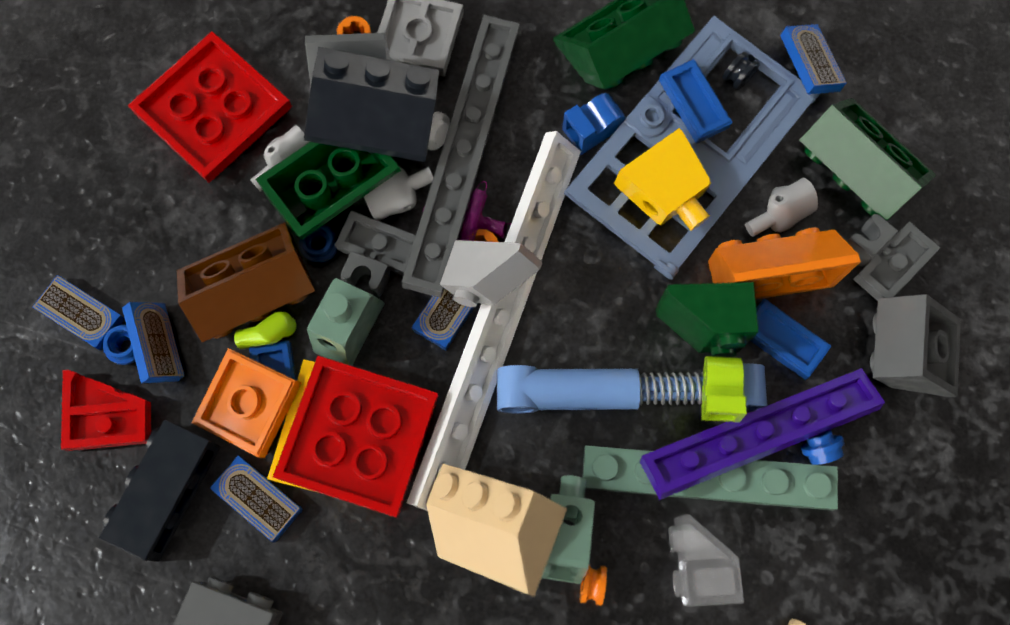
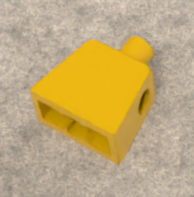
[614,128,711,231]

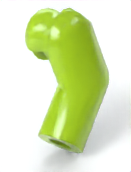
[234,312,297,349]

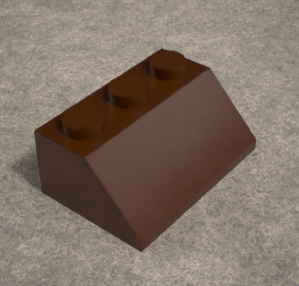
[176,222,315,342]

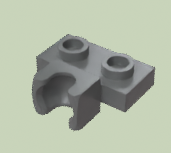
[335,211,416,298]
[847,214,940,301]

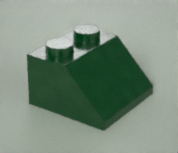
[656,282,759,357]

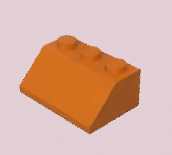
[708,227,861,300]

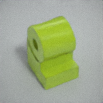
[702,356,747,422]

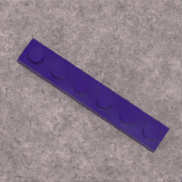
[640,368,885,500]

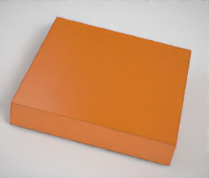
[192,348,301,458]

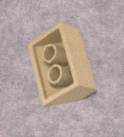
[426,464,567,597]

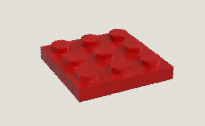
[128,31,292,183]
[273,356,439,518]

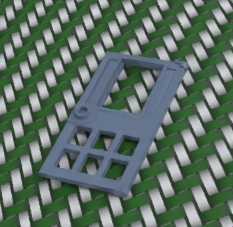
[564,16,820,280]

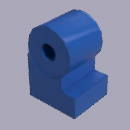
[563,93,626,155]

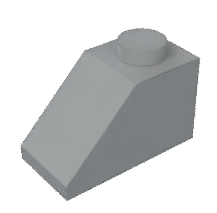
[440,240,542,307]

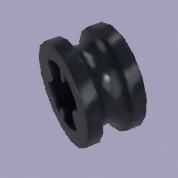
[722,51,760,90]

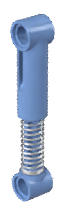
[497,363,768,414]

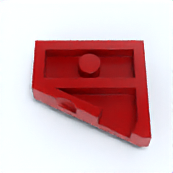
[61,370,151,451]

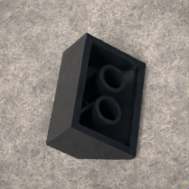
[304,46,439,162]

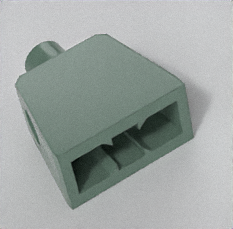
[307,278,385,366]
[541,475,595,584]

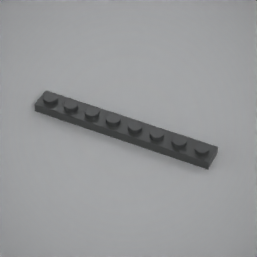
[402,15,520,298]

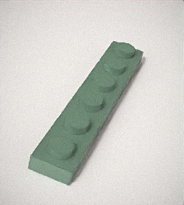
[582,445,838,511]

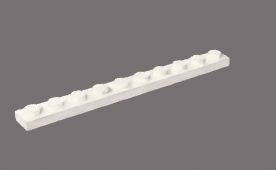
[407,131,581,511]

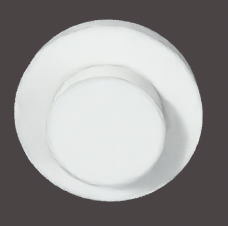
[428,112,450,150]

